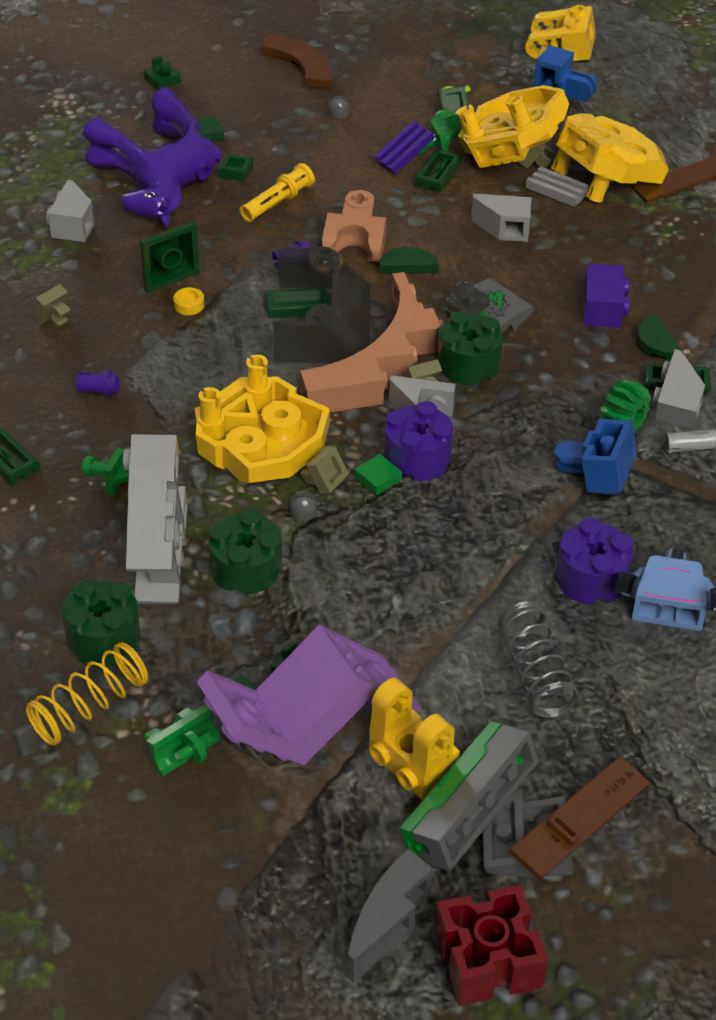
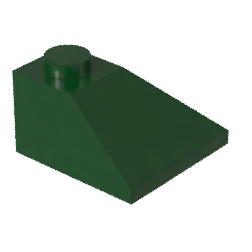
[140,221,200,293]

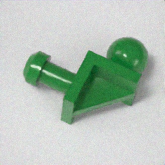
[415,109,461,155]
[81,447,129,496]

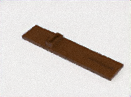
[631,155,716,203]
[509,756,650,881]

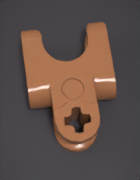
[322,190,387,263]

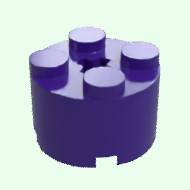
[384,401,453,481]
[556,518,633,604]

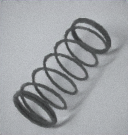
[498,601,579,717]

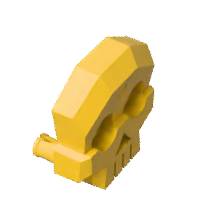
[456,85,569,168]
[551,114,669,203]
[194,355,330,483]

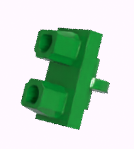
[144,704,221,776]

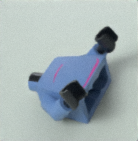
[614,548,716,631]

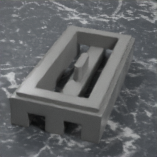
[526,166,590,207]

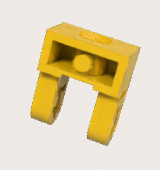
[525,5,596,61]
[369,677,460,800]

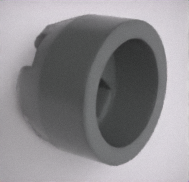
[328,95,350,119]
[289,490,317,521]

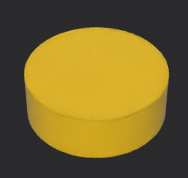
[173,287,205,315]

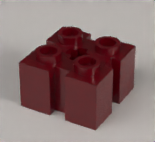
[435,884,548,1006]

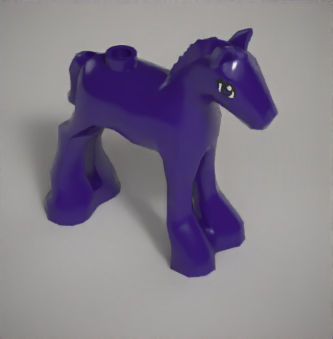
[83,87,223,227]

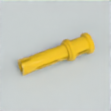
[239,163,315,223]

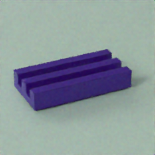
[374,120,435,175]

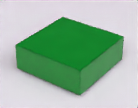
[354,454,402,496]

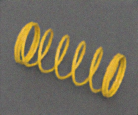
[26,642,148,745]

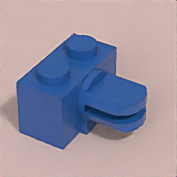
[533,45,597,102]
[554,419,637,494]

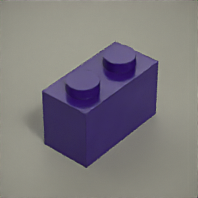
[584,263,630,328]

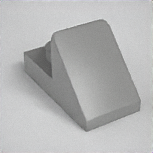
[389,375,456,417]

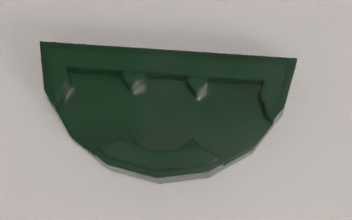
[379,247,439,274]
[636,314,683,361]

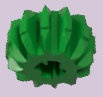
[600,380,651,434]

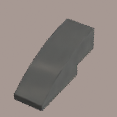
[347,848,433,983]

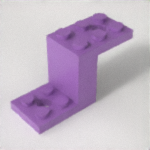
[197,624,422,765]

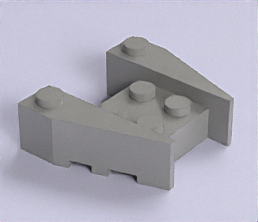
[123,434,188,604]

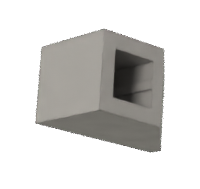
[46,180,94,242]
[471,193,531,242]
[652,349,705,429]

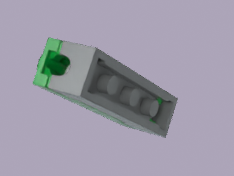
[399,721,539,871]

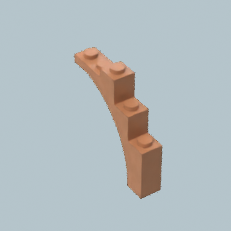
[300,272,444,413]

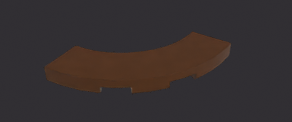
[262,34,332,89]

